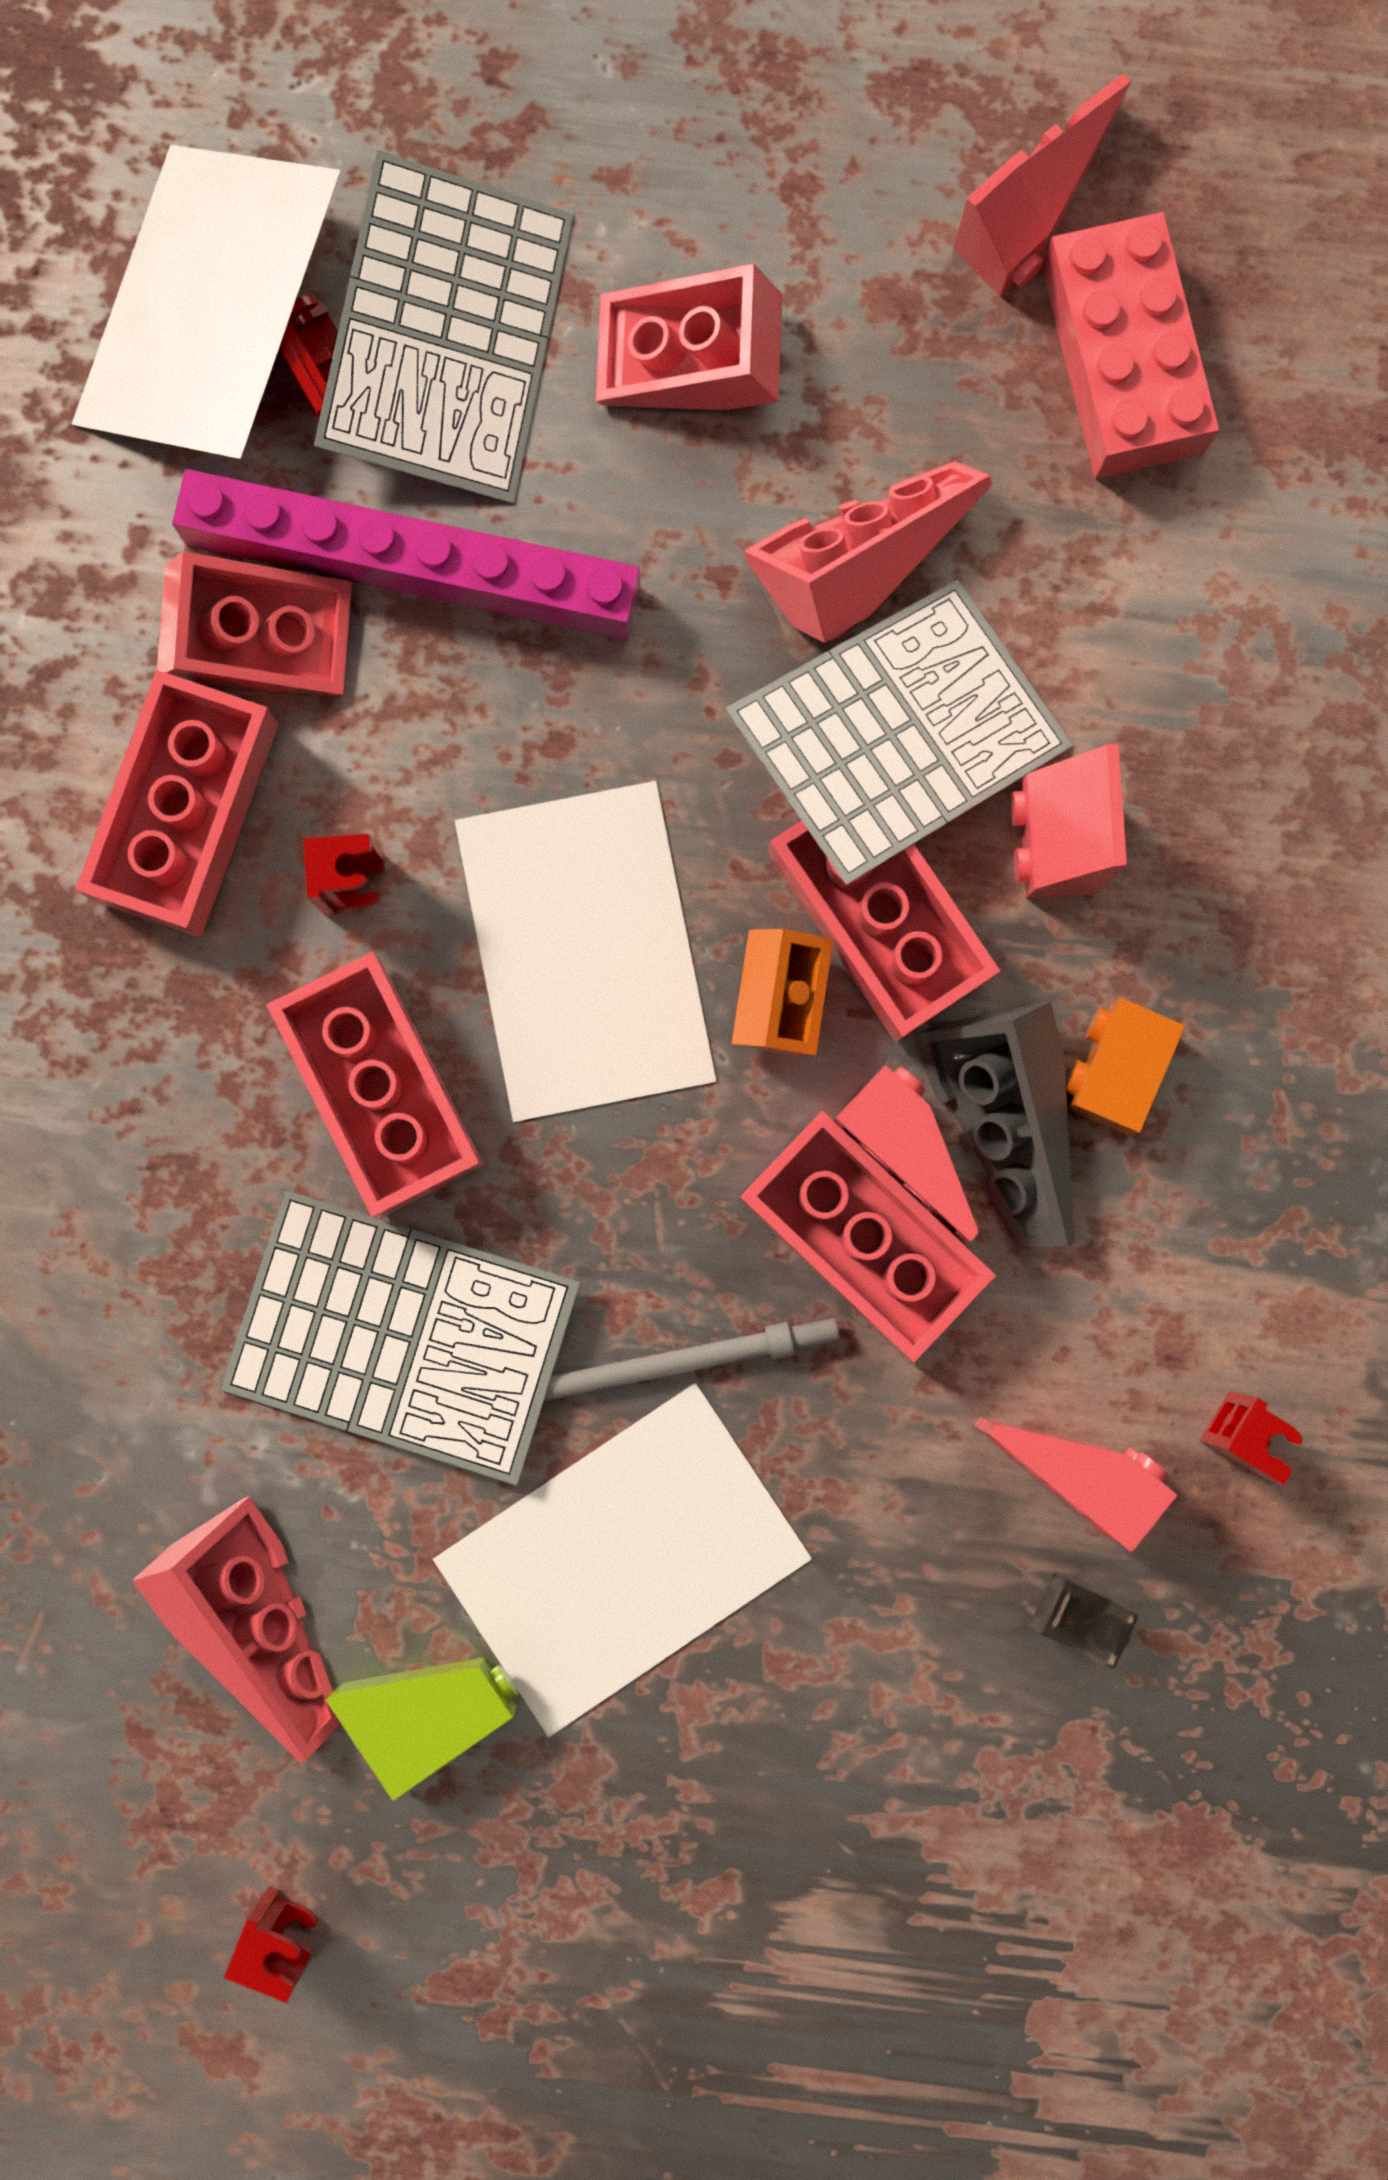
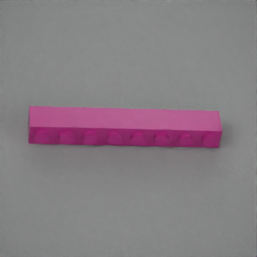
[172,469,641,641]

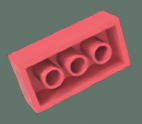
[1041,212,1219,479]
[75,670,279,938]
[768,820,1001,1043]
[266,951,485,1219]
[738,1111,996,1362]

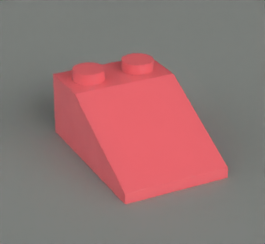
[596,263,782,410]
[157,551,352,697]
[1010,744,1127,898]
[833,1065,979,1242]
[974,1417,1177,1553]

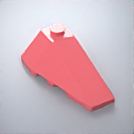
[744,461,992,643]
[132,1497,341,1762]

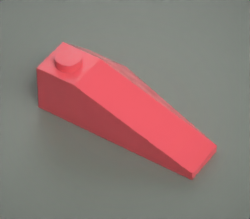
[953,73,1131,297]

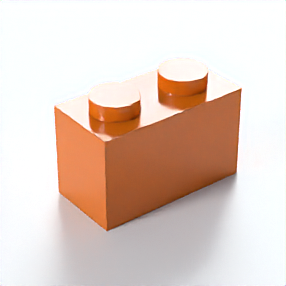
[732,929,834,1056]
[1066,997,1185,1136]

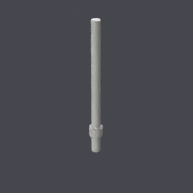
[544,1318,839,1401]

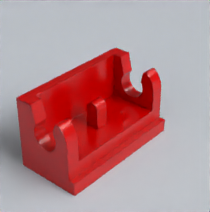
[278,293,338,421]
[303,833,385,916]
[1199,1391,1303,1485]
[224,1886,318,2004]

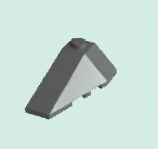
[918,1002,1075,1249]

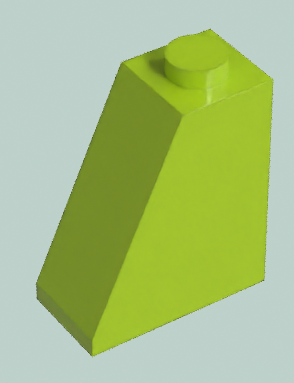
[326,1657,518,1801]

